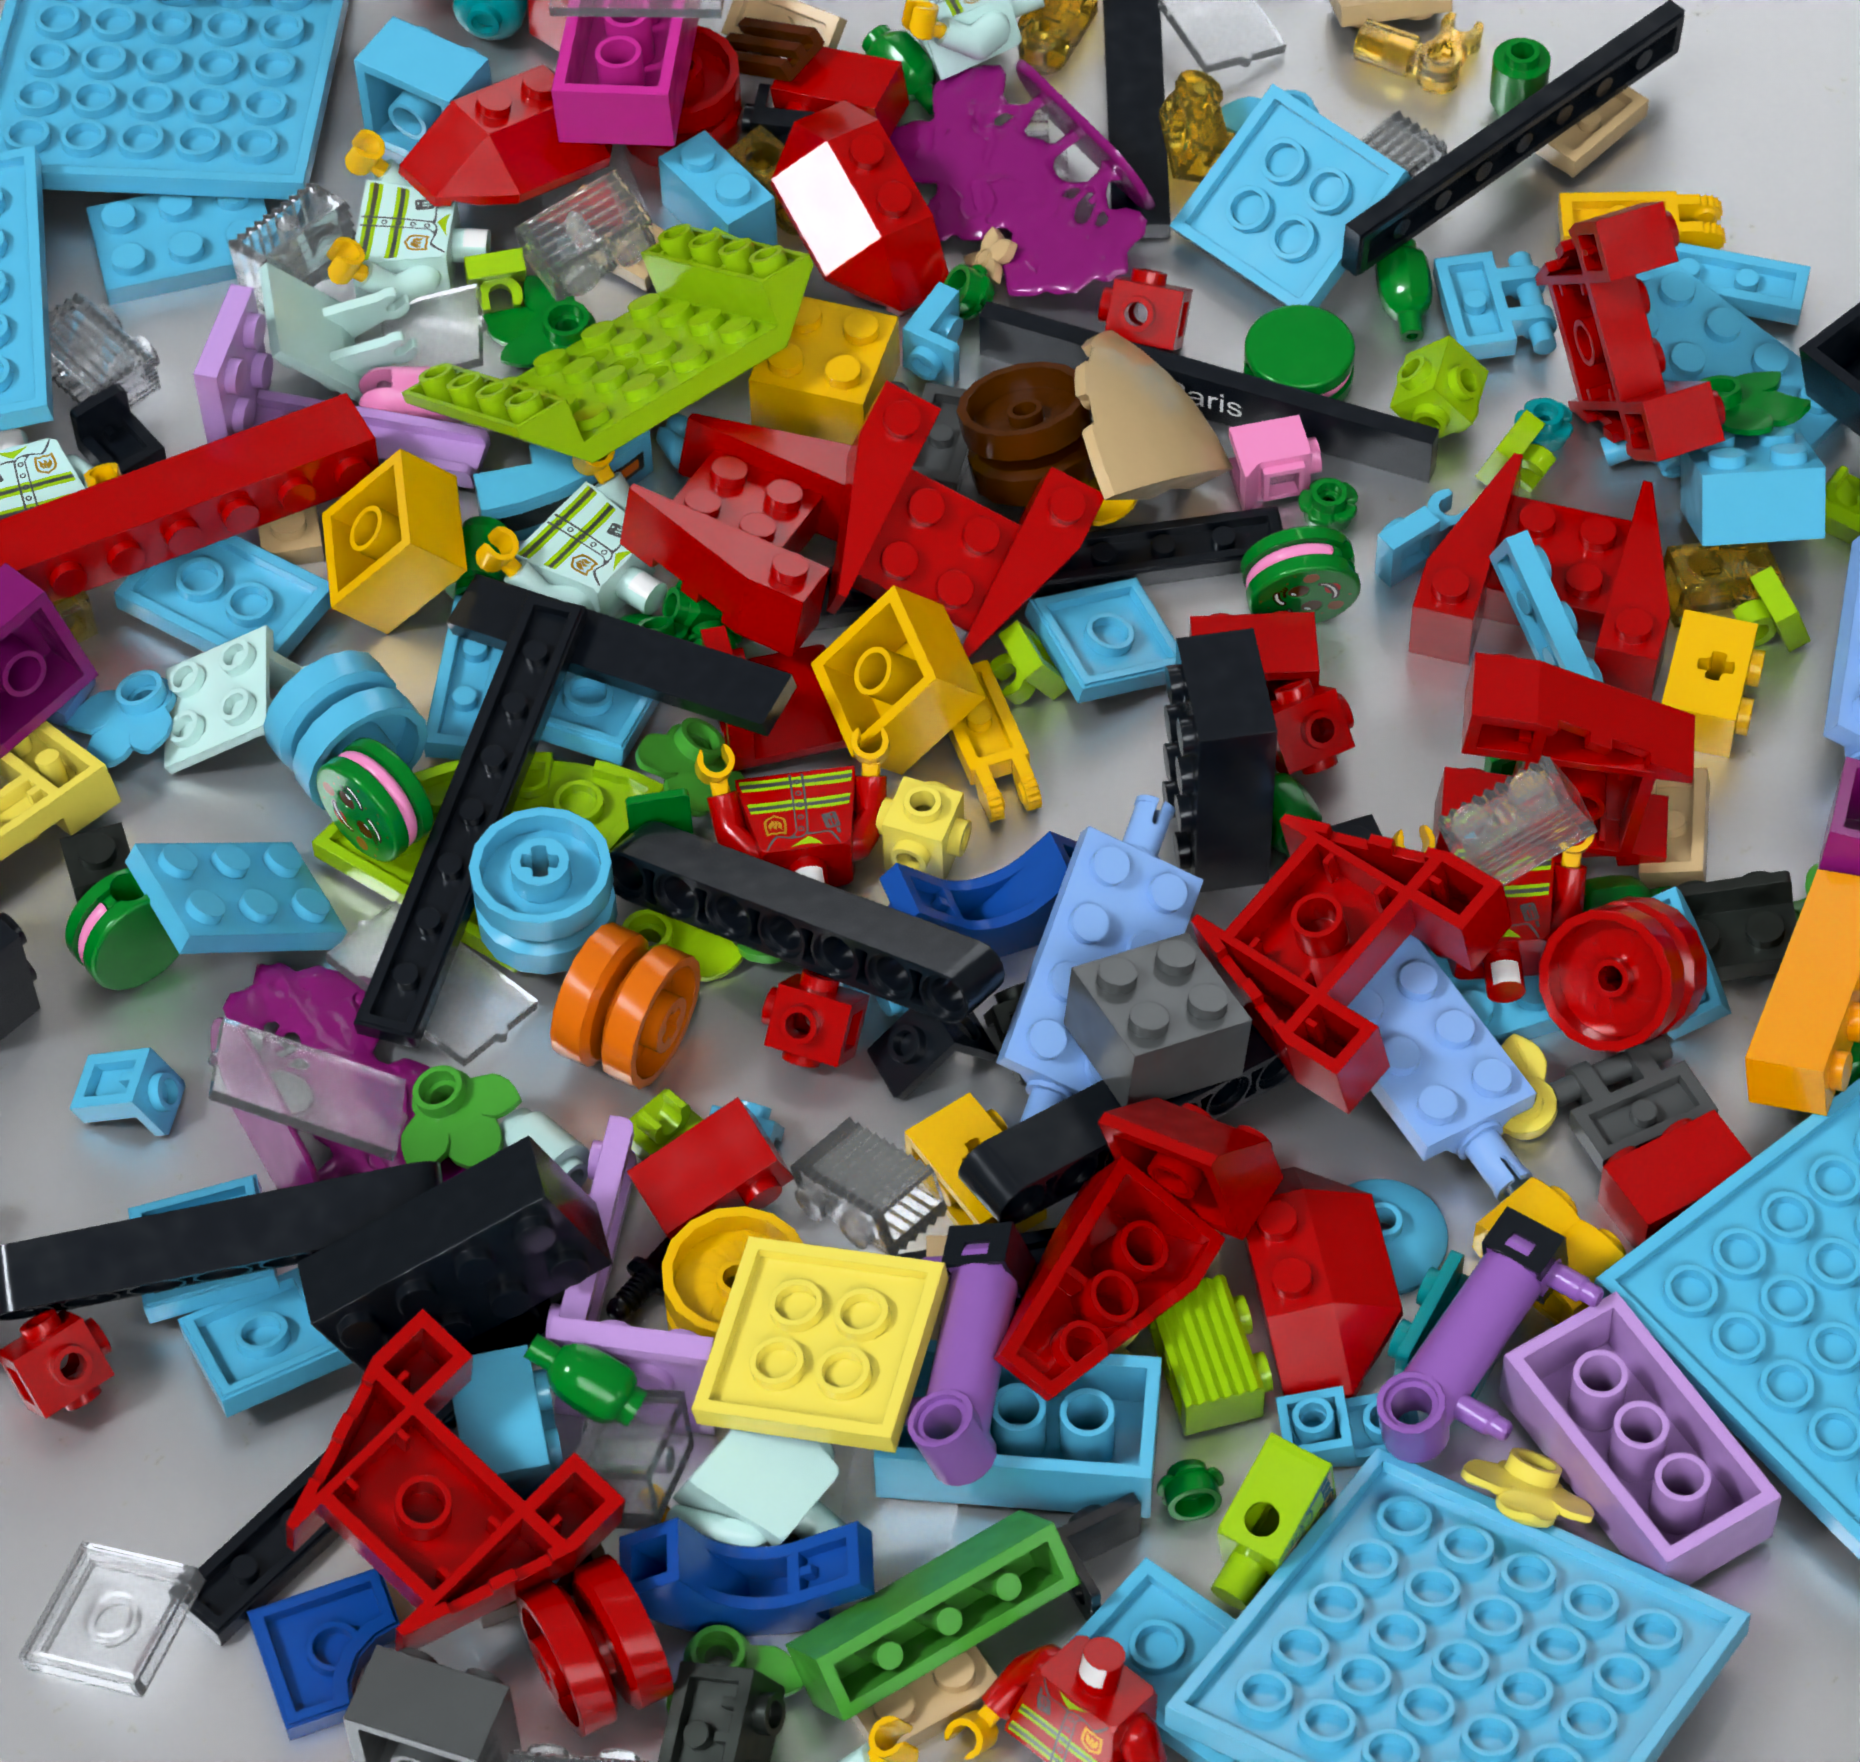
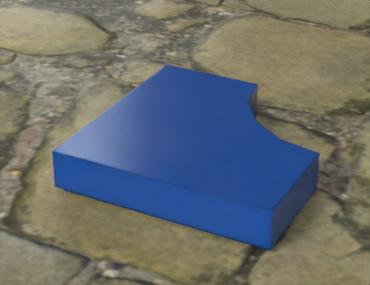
[247,1569,400,1741]

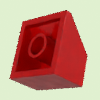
[1098,1097,1284,1241]

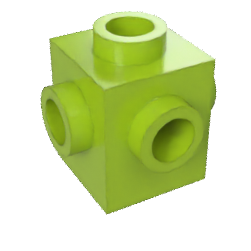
[1390,335,1489,439]

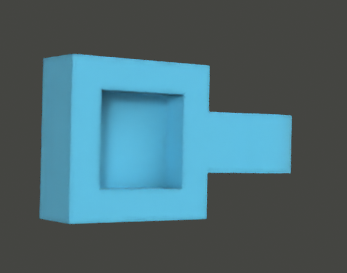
[1375,489,1469,588]

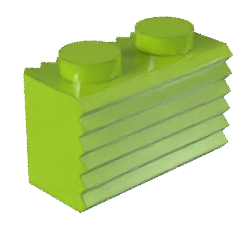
[1147,1274,1273,1436]

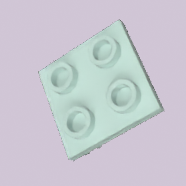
[259,262,417,403]
[164,625,306,774]

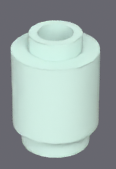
[500,1108,590,1187]

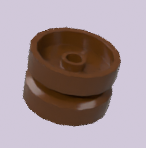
[957,361,1095,507]

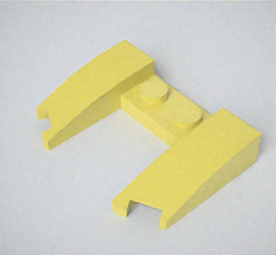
[0,721,121,862]

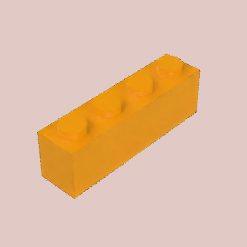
[1745,869,1860,1116]

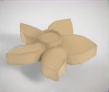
[964,226,1018,285]

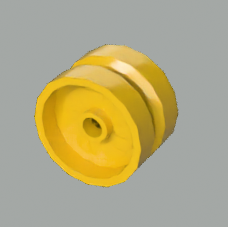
[662,1206,803,1339]

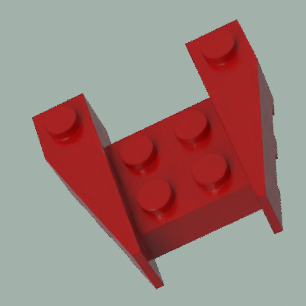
[1535,201,1726,462]
[827,380,1104,660]
[620,413,851,658]
[1408,453,1671,700]
[1433,652,1695,866]
[1191,814,1512,1115]
[286,1309,626,1651]

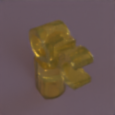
[1353,12,1484,94]

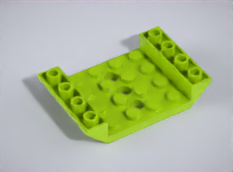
[401,224,814,463]

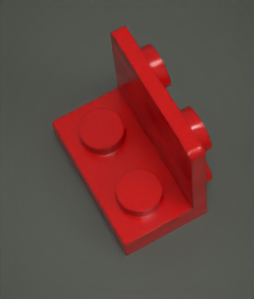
[701,625,847,772]

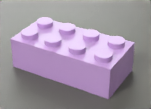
[1498,1291,1782,1585]

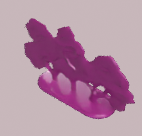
[890,59,1155,296]
[211,962,466,1190]

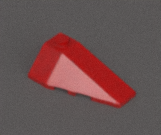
[994,1155,1226,1401]

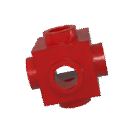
[1098,268,1193,351]
[1271,679,1355,775]
[761,969,870,1068]
[0,1309,115,1419]

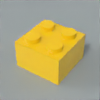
[748,296,900,445]
[322,448,467,634]
[811,585,986,775]

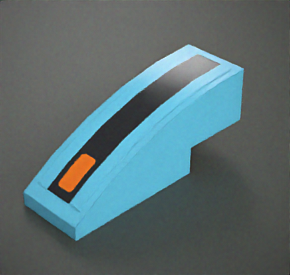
[473,430,654,541]

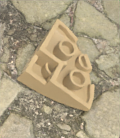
[1074,330,1233,500]

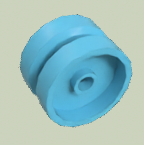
[263,650,428,810]
[469,807,618,975]

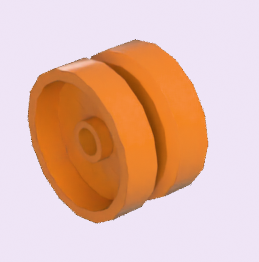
[550,922,701,1089]

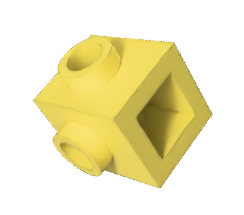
[875,776,972,880]

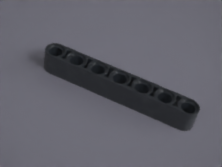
[609,821,1005,1024]
[958,1024,1294,1225]
[0,1161,443,1321]

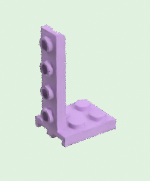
[193,284,490,489]
[545,1115,716,1435]

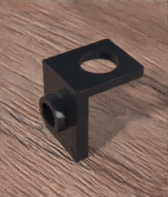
[867,1009,999,1100]
[1057,1492,1141,1622]

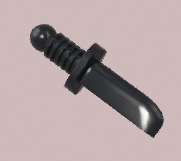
[606,1237,671,1322]

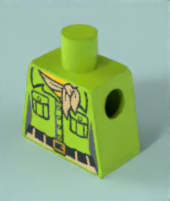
[1210,1432,1336,1610]

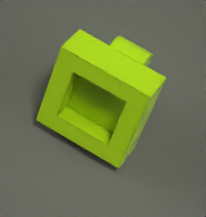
[464,247,526,314]
[1474,409,1557,493]
[1825,465,1860,545]
[1732,566,1811,653]
[990,620,1069,705]
[629,1088,703,1161]

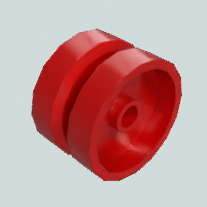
[625,26,743,168]
[1539,896,1707,1052]
[516,1553,674,1738]

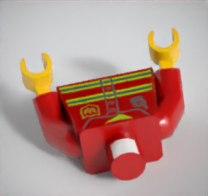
[694,727,891,887]
[1393,817,1594,1003]
[944,1635,1167,1762]

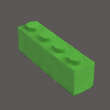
[785,1510,1081,1722]

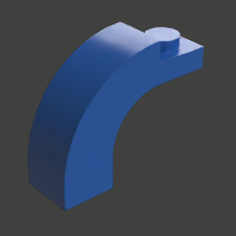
[879,831,1077,958]
[619,1517,875,1637]

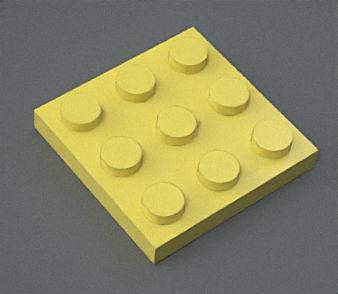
[691,1236,949,1453]

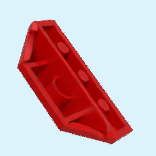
[399,64,613,207]
[770,100,949,317]
[1244,1167,1403,1398]

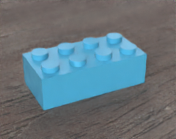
[874,1340,1162,1518]

